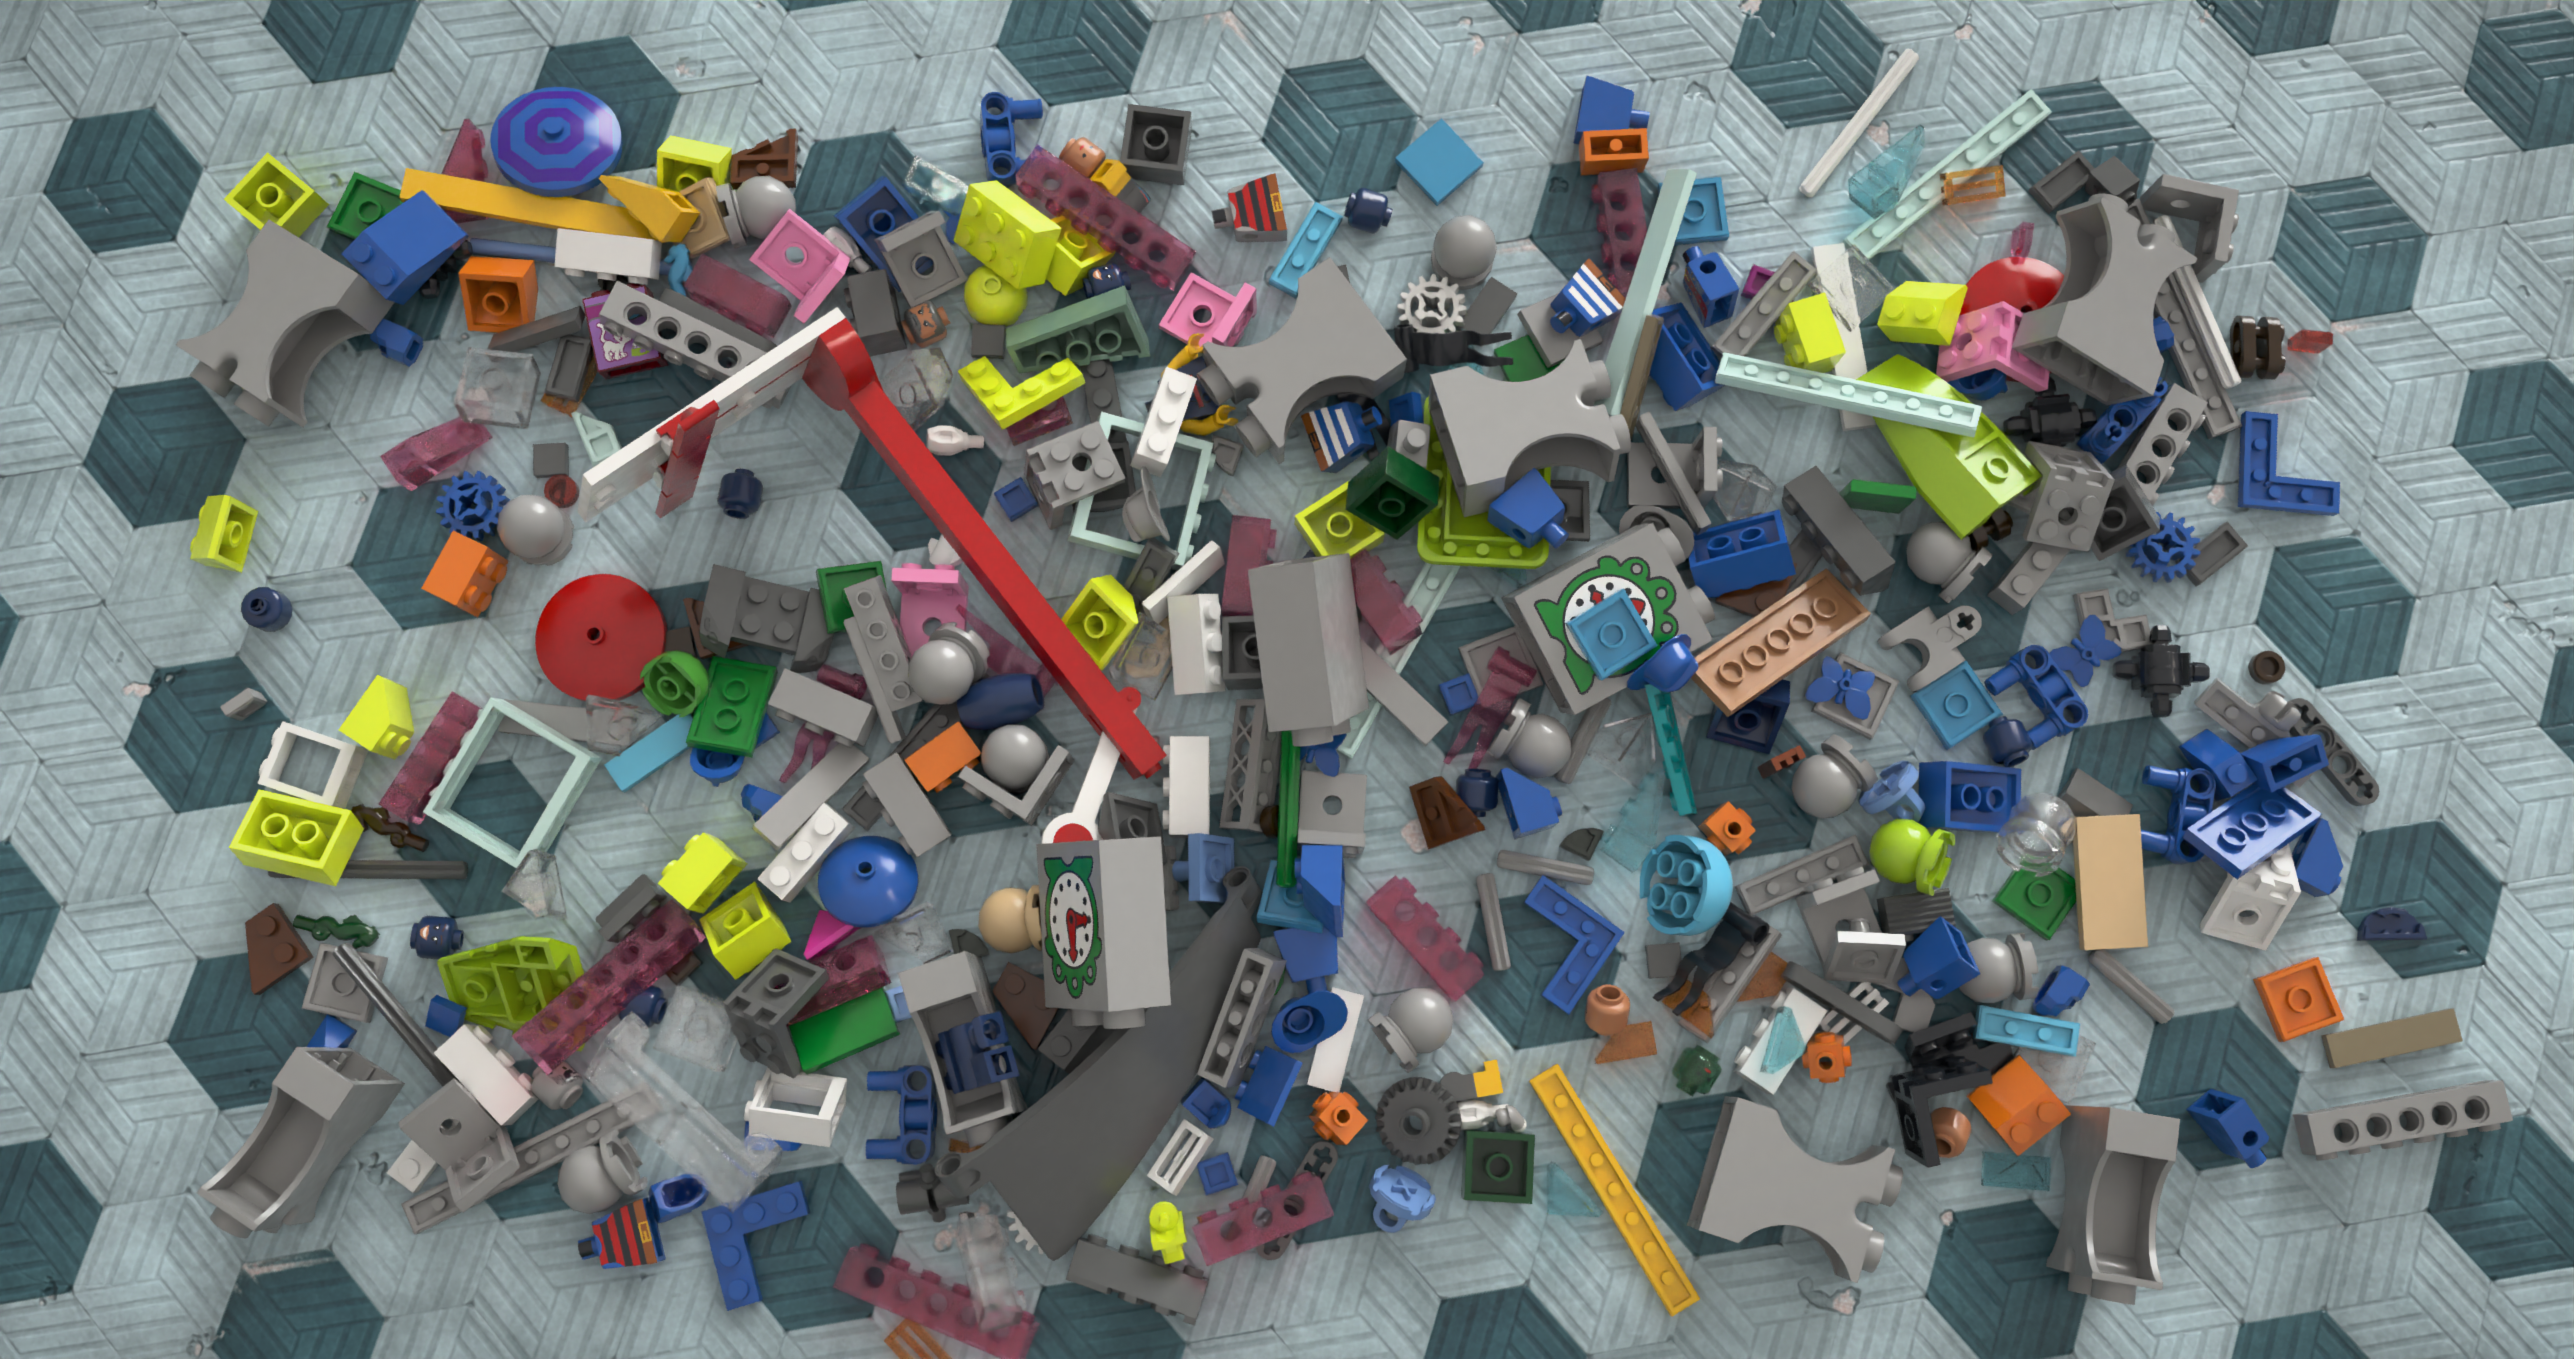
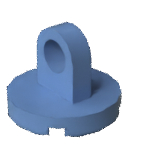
[1858,760,1925,822]
[1369,1165,1436,1233]

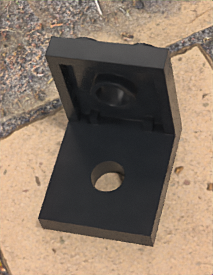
[1890,1056,1993,1168]

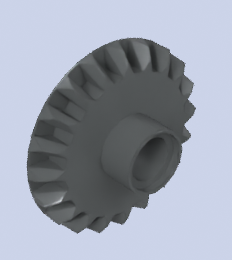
[1375,1077,1461,1165]

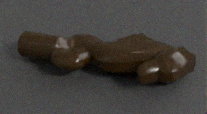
[351,804,429,852]

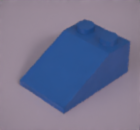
[834,176,933,292]
[341,190,469,305]
[1918,761,2022,834]
[1234,1046,1303,1127]

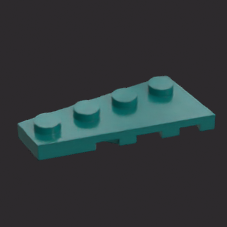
[1644,684,1698,817]

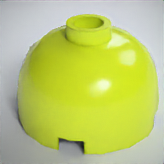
[964,265,1028,327]

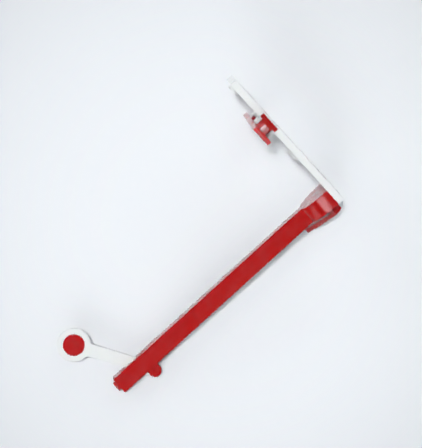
[577,307,1167,844]

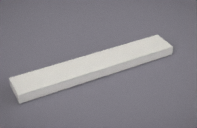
[1810,243,1877,431]

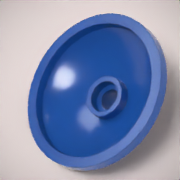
[818,836,919,928]

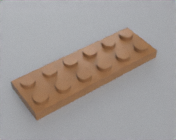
[1691,568,1871,717]

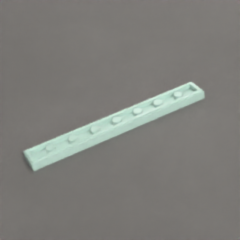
[1841,89,2052,266]
[1594,169,1697,417]
[1715,352,1982,438]
[1336,563,1461,760]

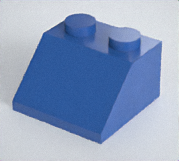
[1496,768,1562,840]
[1295,845,1345,937]

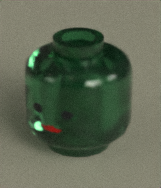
[1671,1044,1722,1097]

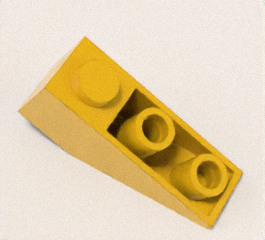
[599,175,700,243]

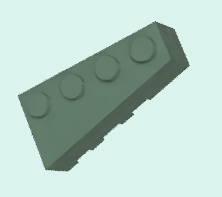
[1006,285,1150,374]

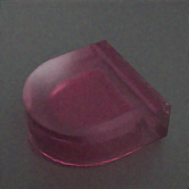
[2011,222,2034,258]

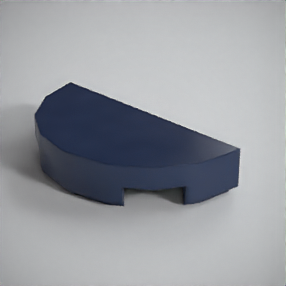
[2357,907,2427,941]

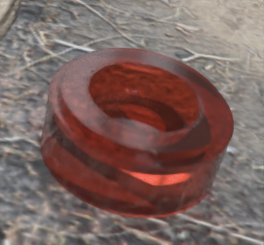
[544,474,579,508]

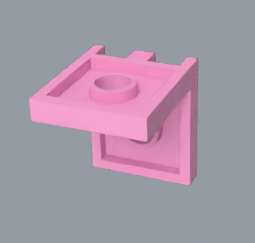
[749,209,851,324]
[1159,272,1257,354]
[1936,301,2050,392]
[891,563,969,656]

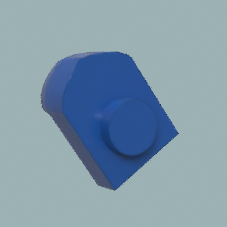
[1181,1077,1231,1129]

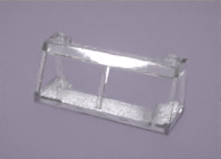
[584,1011,783,1214]

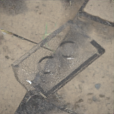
[955,1211,1027,1334]

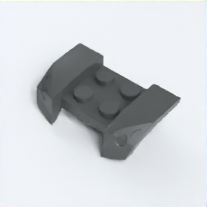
[699,564,834,673]

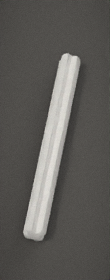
[1799,49,1919,198]
[2152,215,2241,389]

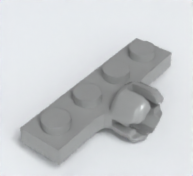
[2194,678,2316,788]

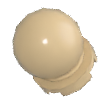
[978,885,1042,953]

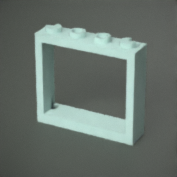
[1067,412,1216,571]
[423,698,602,872]

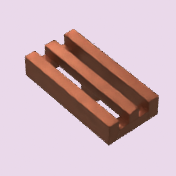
[1757,745,1806,779]

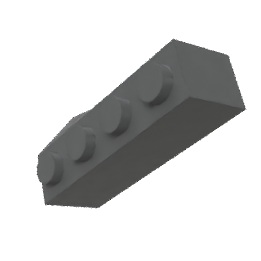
[1782,466,1895,596]
[1066,1234,1209,1326]

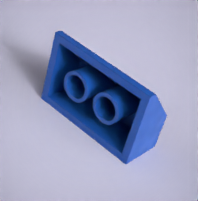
[1649,302,1726,411]
[1688,509,1796,598]

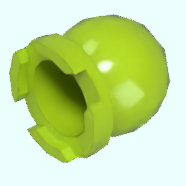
[1869,819,1956,896]

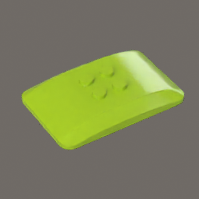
[1417,396,1551,569]

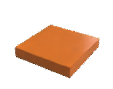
[2253,957,2344,1042]

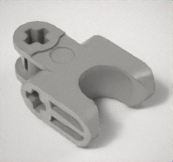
[1877,606,1982,692]

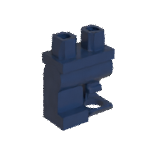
[935,1011,1019,1094]

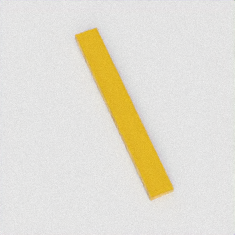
[399,168,655,240]
[1529,1064,1700,1317]

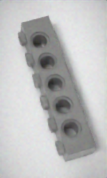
[599,281,791,409]
[2293,1080,2513,1160]

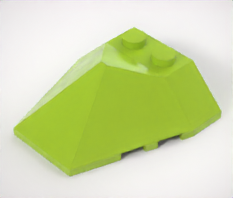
[437,936,592,1052]

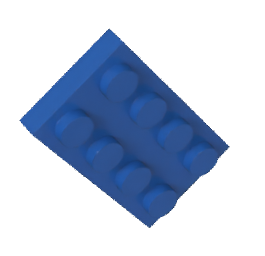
[2183,784,2322,880]

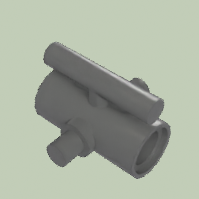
[896,1164,970,1222]

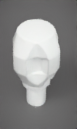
[823,226,872,274]
[926,425,984,456]
[1457,1100,1508,1130]

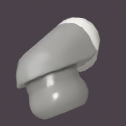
[1495,1105,1527,1133]

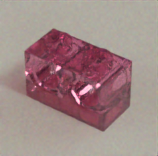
[1006,396,1073,446]

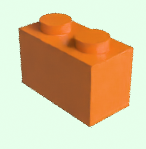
[1579,128,1649,175]
[904,721,981,793]

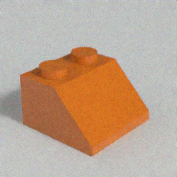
[458,256,538,333]
[1967,1055,2071,1156]

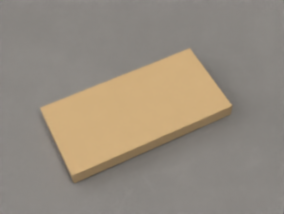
[2071,814,2148,950]

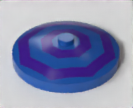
[490,87,623,197]

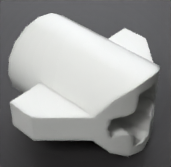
[928,534,963,567]

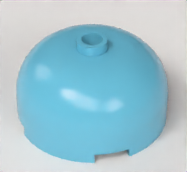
[1640,835,1733,936]

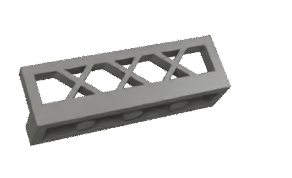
[1219,699,1281,834]

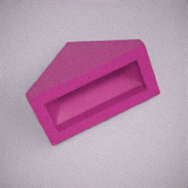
[803,910,862,961]

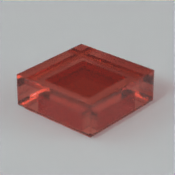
[2288,329,2333,353]

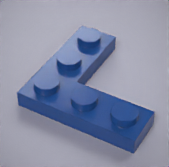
[2238,411,2340,516]
[1523,875,1625,1015]
[701,1181,810,1311]

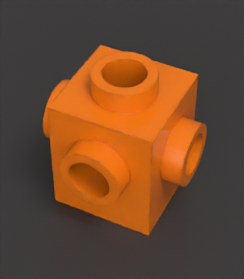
[1698,801,1756,855]
[1802,1032,1852,1083]
[1308,1092,1368,1145]

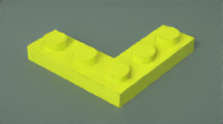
[958,356,1086,430]

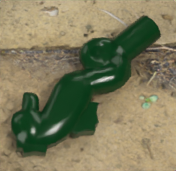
[293,915,380,949]

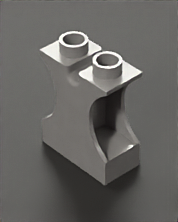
[2012,194,2197,406]
[176,220,395,428]
[1197,257,1407,464]
[1428,339,1631,517]
[898,951,1028,1148]
[197,1047,405,1238]
[1687,1096,1903,1283]
[2046,1105,2180,1305]

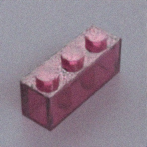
[684,253,792,338]
[1221,515,1277,617]
[1350,549,1423,656]

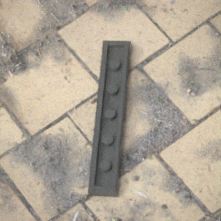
[842,673,990,831]

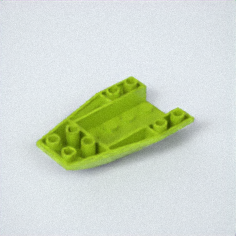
[1856,354,2043,540]

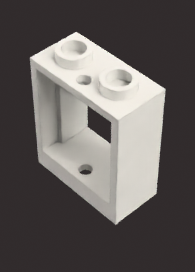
[258,721,368,809]
[744,1067,847,1147]

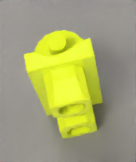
[1149,1201,1187,1264]

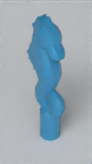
[662,243,695,296]

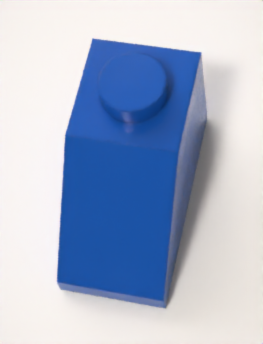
[2178,729,2258,801]
[2240,734,2329,793]
[2292,818,2343,897]

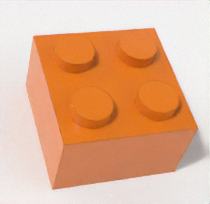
[421,530,509,618]

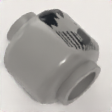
[531,1059,583,1110]

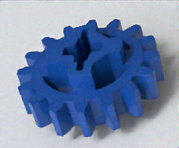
[436,471,510,541]
[2125,512,2201,583]

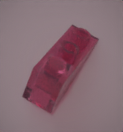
[441,119,489,224]
[380,411,493,491]

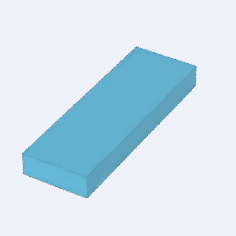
[1269,202,1343,298]
[604,713,693,793]
[1973,1005,2080,1057]

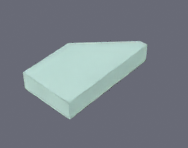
[571,411,622,467]

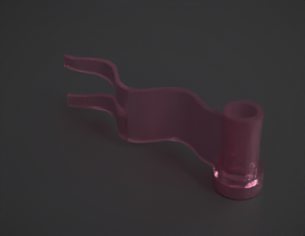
[956,604,1058,697]
[1443,646,1537,769]
[779,664,867,783]

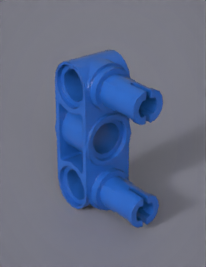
[980,92,1050,188]
[2076,377,2168,464]
[1984,645,2088,750]
[2141,765,2216,865]
[866,1065,938,1165]

